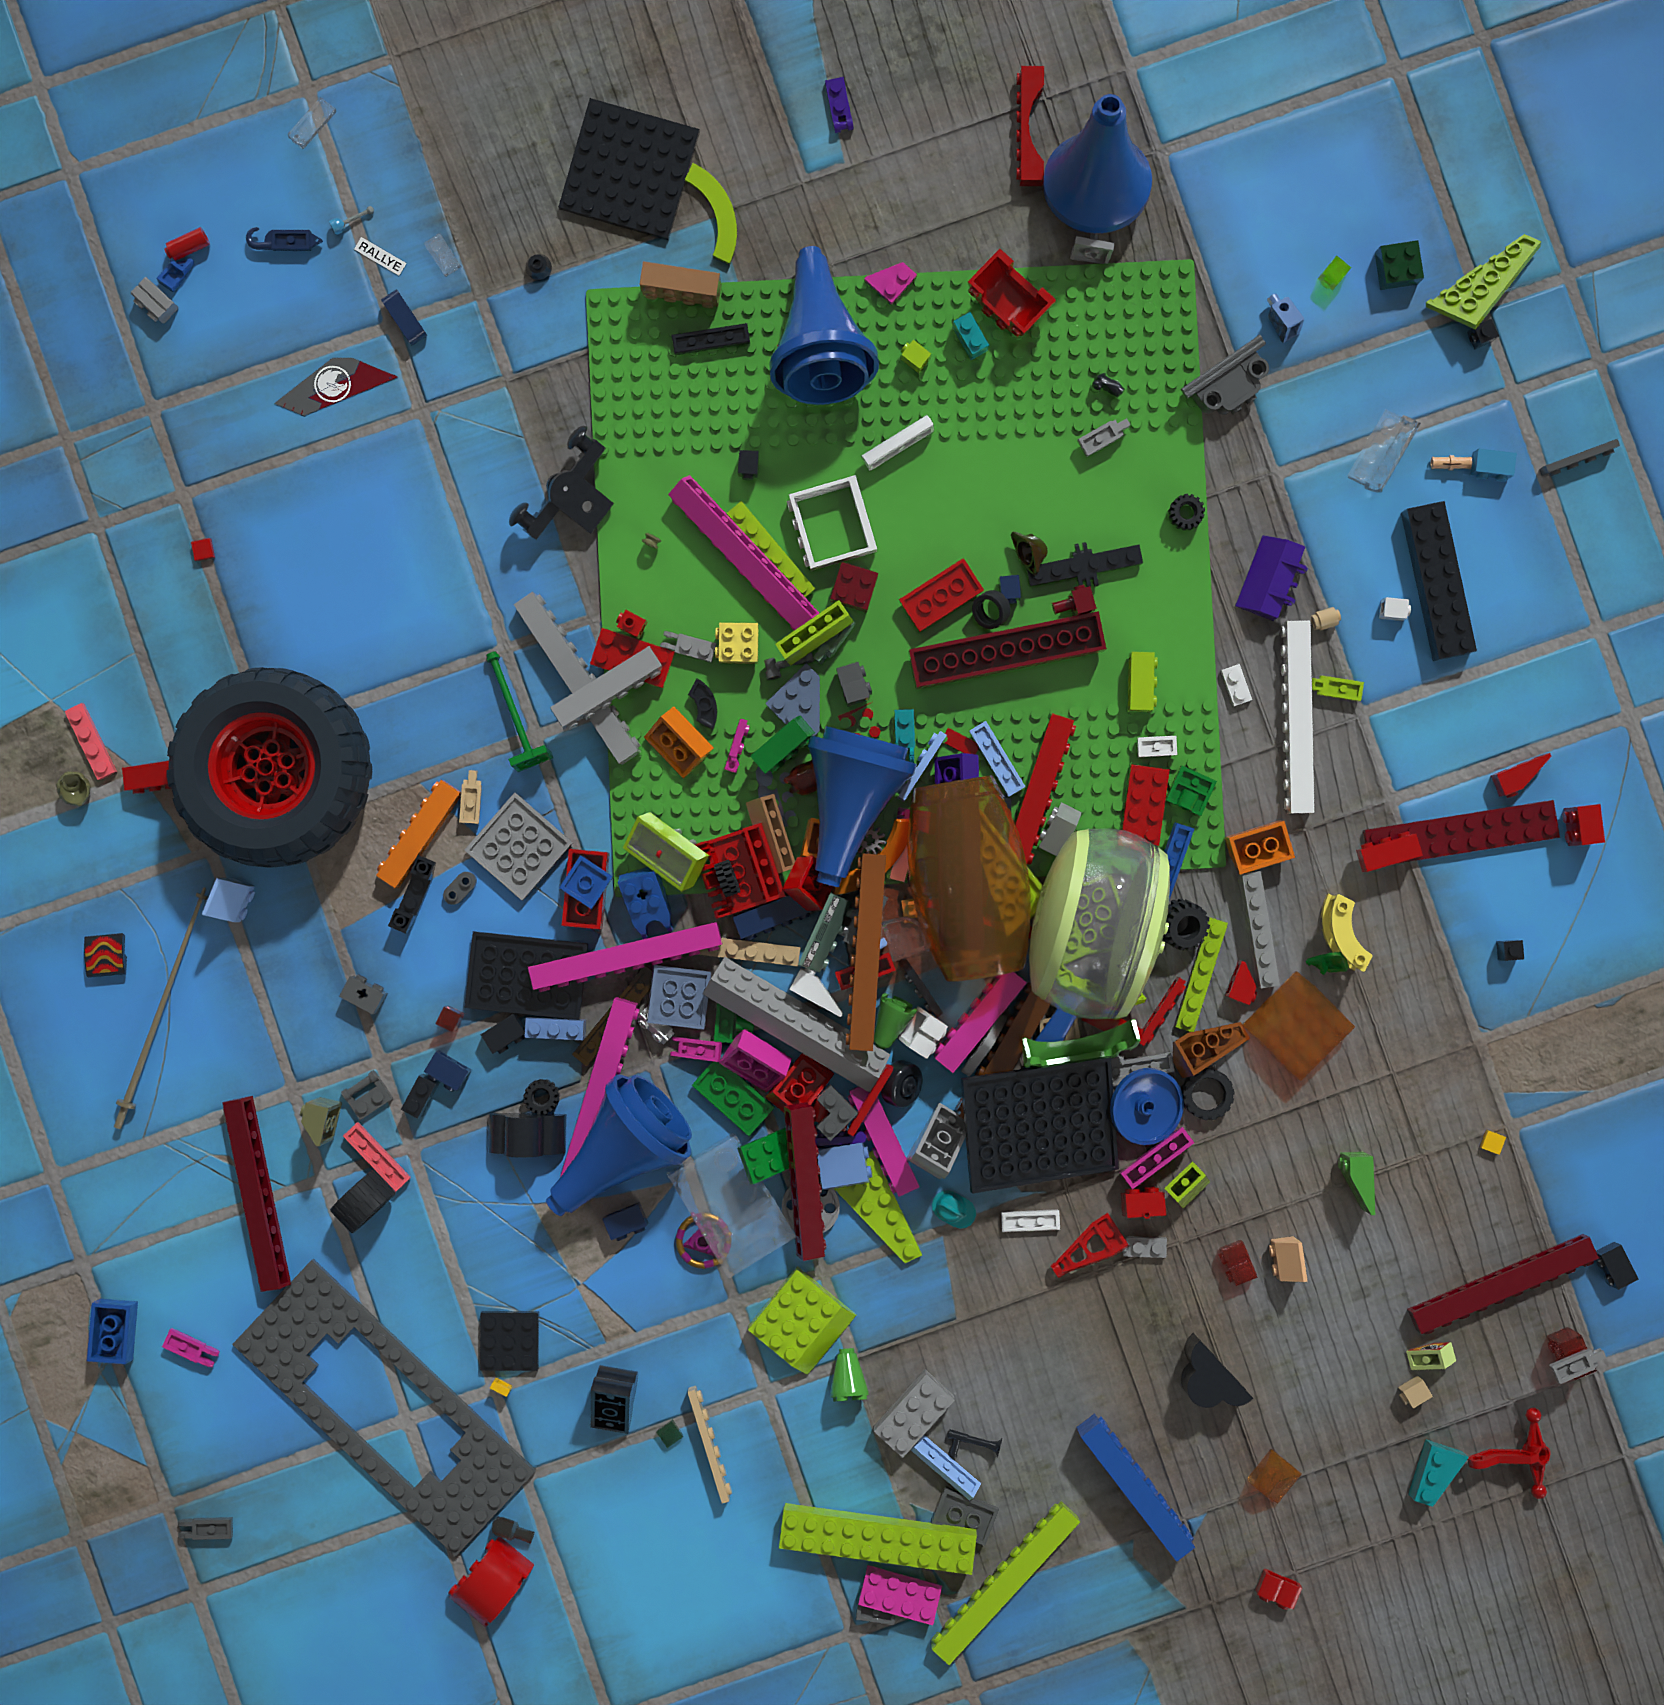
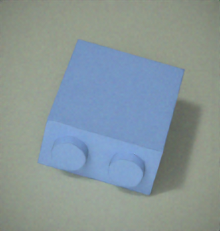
[818,1143,872,1190]

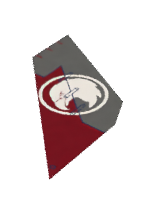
[274,358,397,416]

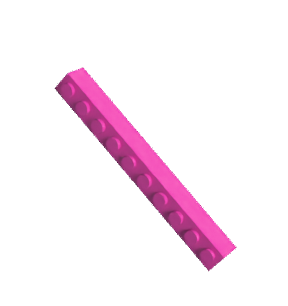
[668,475,819,631]
[528,922,723,992]
[560,997,640,1177]

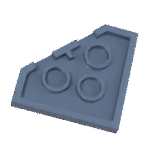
[765,663,820,736]

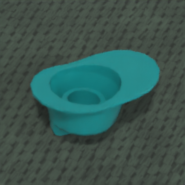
[932,1190,976,1229]

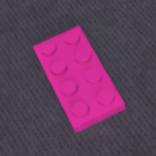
[858,1565,942,1626]

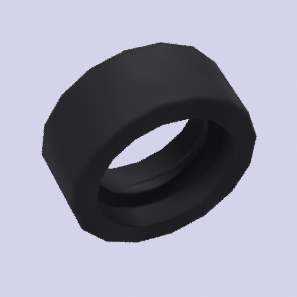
[972,590,1010,629]

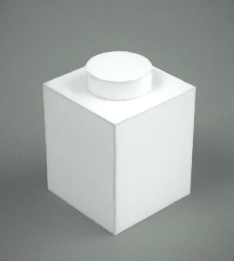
[1379,597,1411,621]

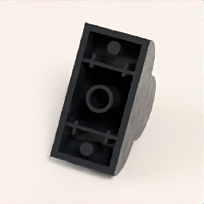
[488,1113,567,1157]
[1181,1333,1253,1408]
[590,1365,638,1434]

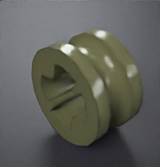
[642,533,661,549]

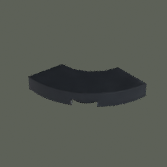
[688,678,718,730]

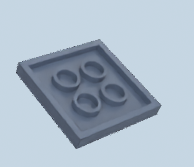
[646,965,711,1029]

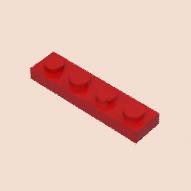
[1139,976,1186,1046]

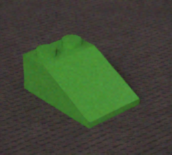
[1338,1152,1375,1215]

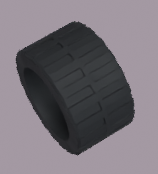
[330,1170,395,1233]

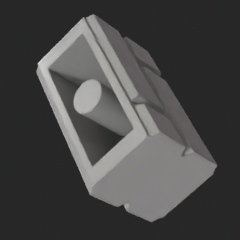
[131,277,179,323]

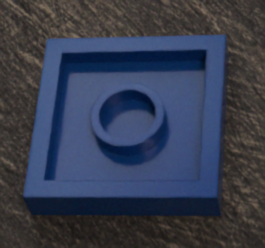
[559,855,613,909]

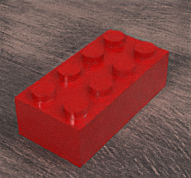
[562,849,610,929]

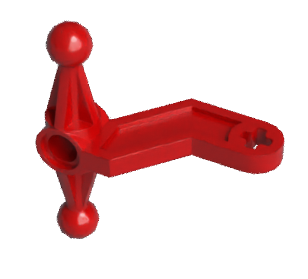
[1468,1408,1550,1499]

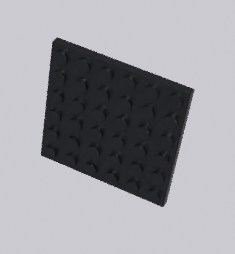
[558,98,700,241]

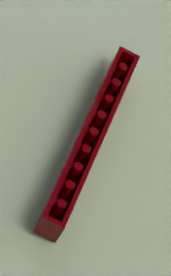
[222,1096,291,1292]
[1407,1234,1599,1335]

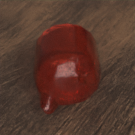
[784,760,817,796]

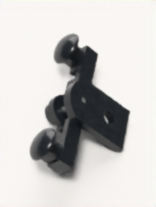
[509,426,614,540]

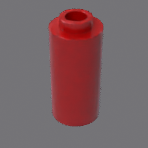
[164,227,210,261]

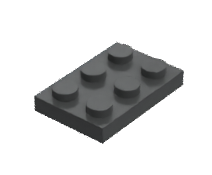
[931,1487,999,1546]

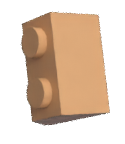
[1269,1236,1308,1282]

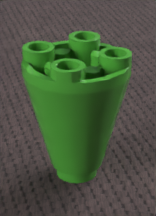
[830,1348,869,1402]

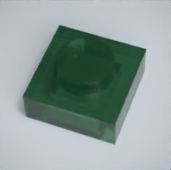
[656,1419,683,1448]

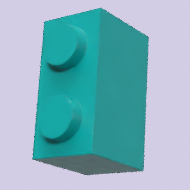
[952,312,989,360]

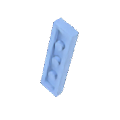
[969,721,1025,797]
[911,1435,981,1501]

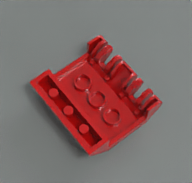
[694,823,785,919]

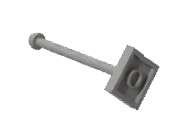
[1070,233,1114,264]

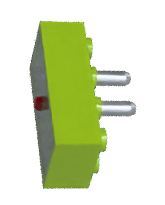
[623,812,709,892]

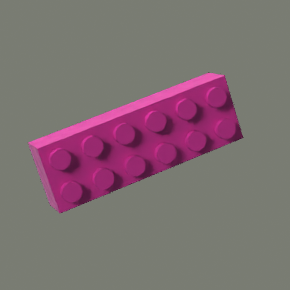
[933,967,1027,1073]

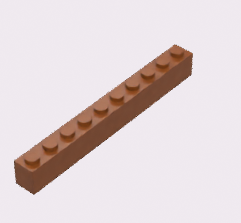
[846,854,886,1051]

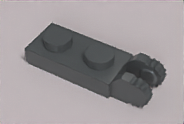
[178,1517,233,1540]

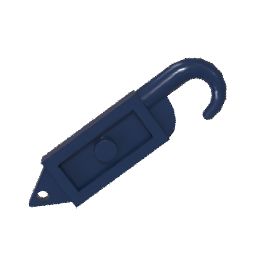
[246,227,323,251]

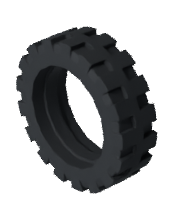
[1182,1068,1235,1120]

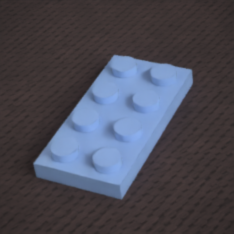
[897,731,947,802]

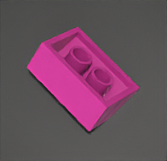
[719,1029,792,1092]

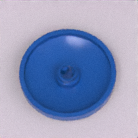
[1110,1068,1184,1145]

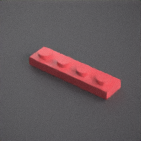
[64,703,117,780]
[343,1122,411,1192]

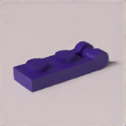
[825,77,854,133]
[815,1130,866,1146]

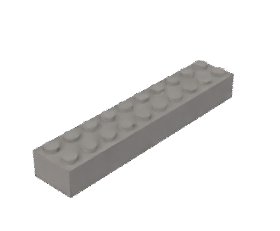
[703,957,891,1092]

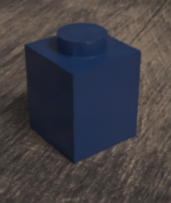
[998,575,1021,605]

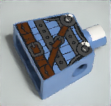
[1267,294,1304,343]

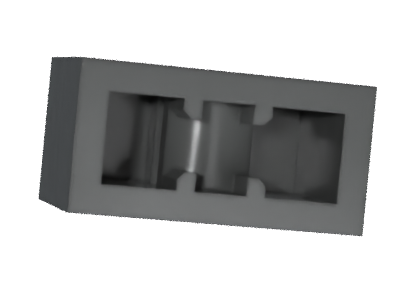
[339,974,388,1015]

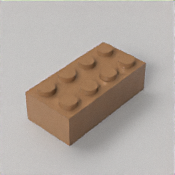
[640,261,722,308]

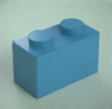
[1470,448,1517,482]

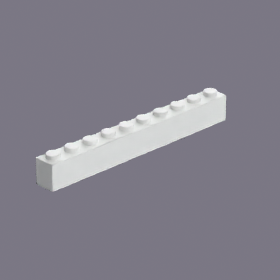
[1280,621,1314,814]

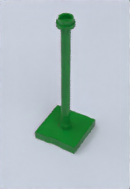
[486,651,554,772]

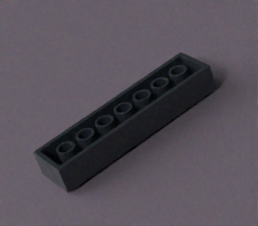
[1401,501,1477,661]

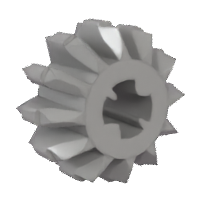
[858,825,886,854]

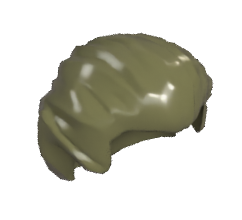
[56,771,91,806]

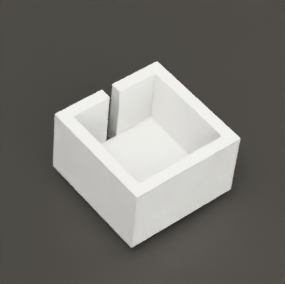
[898,1006,948,1059]

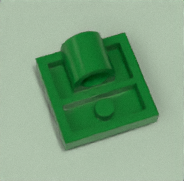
[1165,765,1217,816]
[714,1003,754,1043]

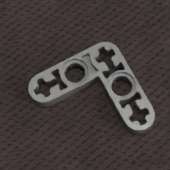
[961,1014,1008,1077]

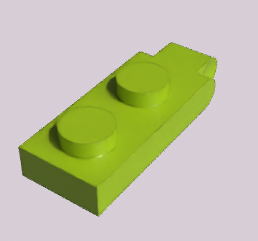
[1312,675,1364,702]

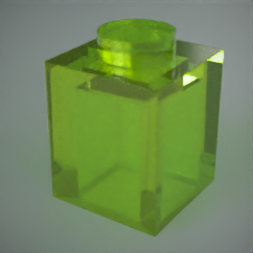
[1318,256,1352,291]

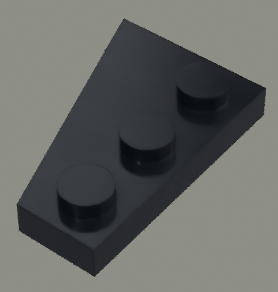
[899,957,943,1017]

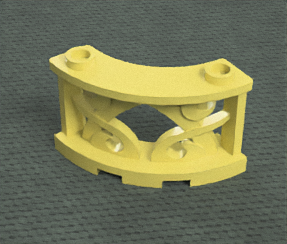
[1321,894,1372,972]

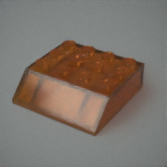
[1242,971,1355,1081]

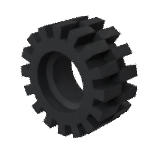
[1168,494,1205,531]
[714,859,740,897]
[523,1079,560,1115]

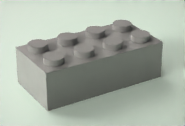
[874,1369,955,1458]

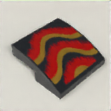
[84,933,127,978]

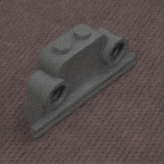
[1181,335,1269,415]

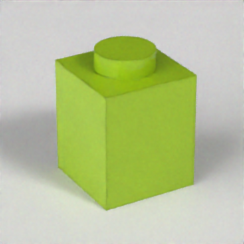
[901,340,931,373]

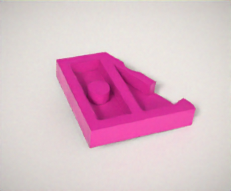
[864,262,917,305]

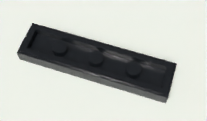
[672,323,750,355]

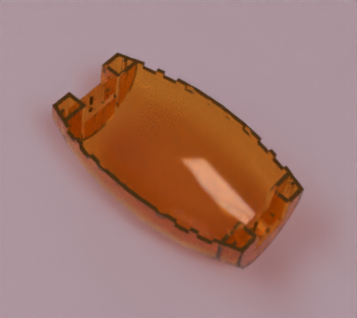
[907,775,1031,982]

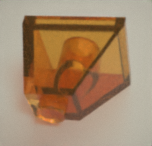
[1247,1449,1302,1504]

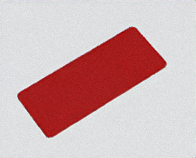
[945,728,979,755]

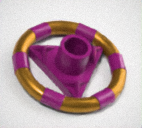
[676,1212,732,1269]

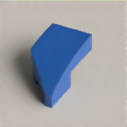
[156,258,194,292]

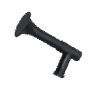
[947,1429,1002,1458]

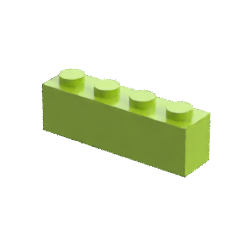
[775,600,854,666]

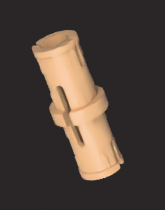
[1430,455,1472,471]

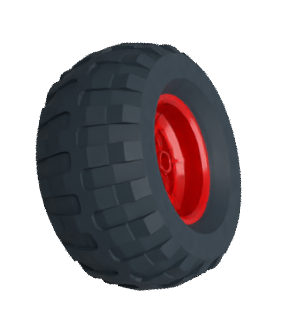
[167,667,373,868]

